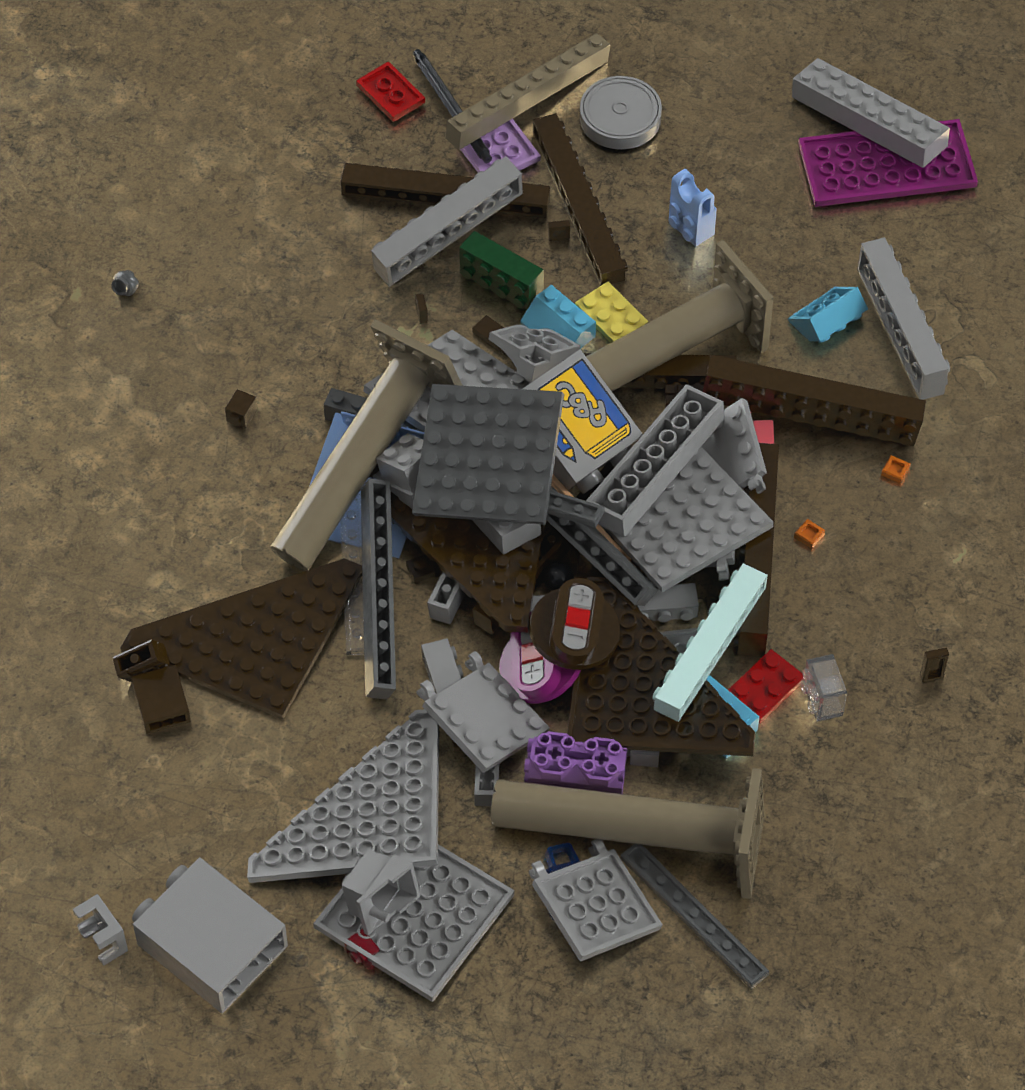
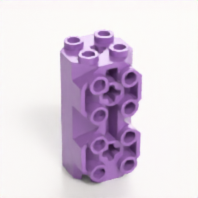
[524,731,627,794]

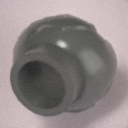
[111,270,139,296]

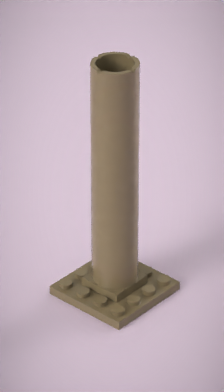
[586,240,774,391]
[270,319,463,571]
[491,768,765,899]

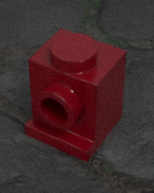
[344,928,380,970]

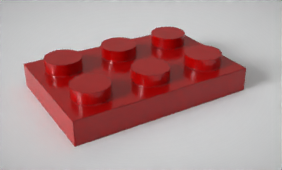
[356,61,426,122]
[728,649,806,724]

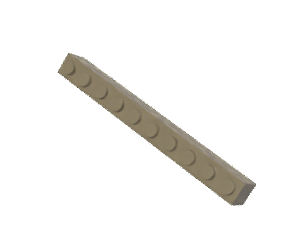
[445,33,611,150]

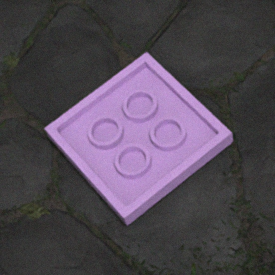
[460,119,541,173]

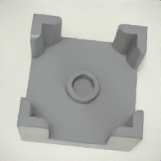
[73,894,128,966]

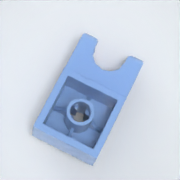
[668,169,717,247]

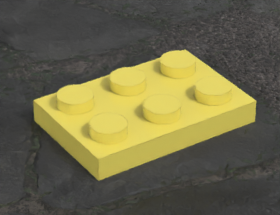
[575,282,648,343]

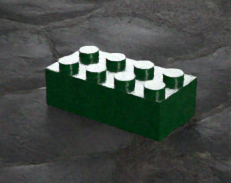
[459,231,544,311]

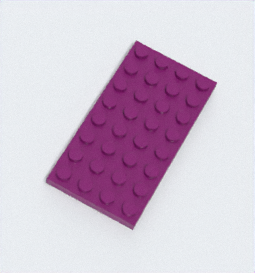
[798,119,978,207]

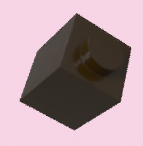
[225,389,258,428]

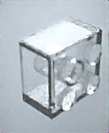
[801,654,847,722]

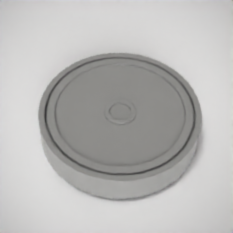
[580,76,662,149]

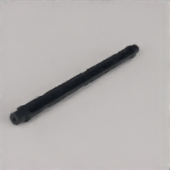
[413,49,492,163]

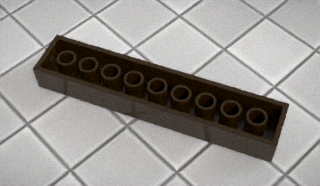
[702,355,926,446]
[734,443,779,657]

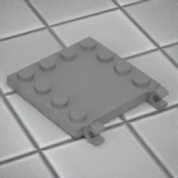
[701,398,767,494]
[416,651,550,773]
[528,839,663,962]

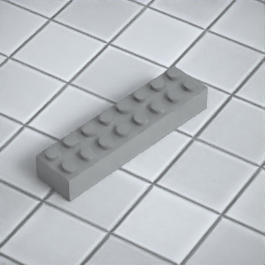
[792,58,950,168]
[371,156,523,287]
[857,237,950,400]
[586,384,724,537]

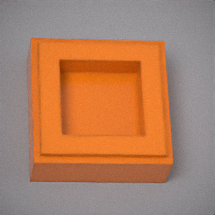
[881,455,911,484]
[794,519,825,549]

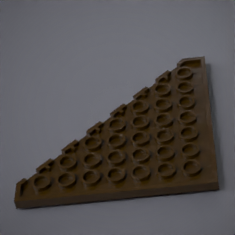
[391,492,544,633]
[120,558,362,719]
[567,576,756,757]

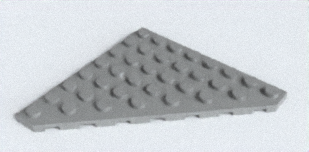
[247,709,439,883]

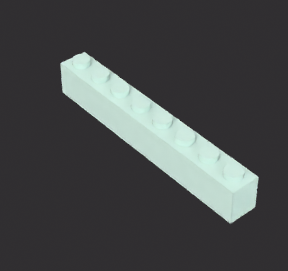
[652,563,768,722]

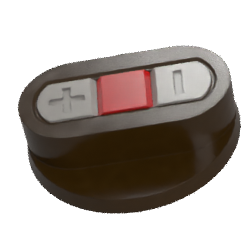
[529,578,620,670]

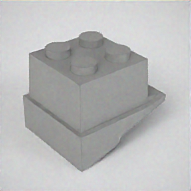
[373,433,423,509]
[342,849,421,935]

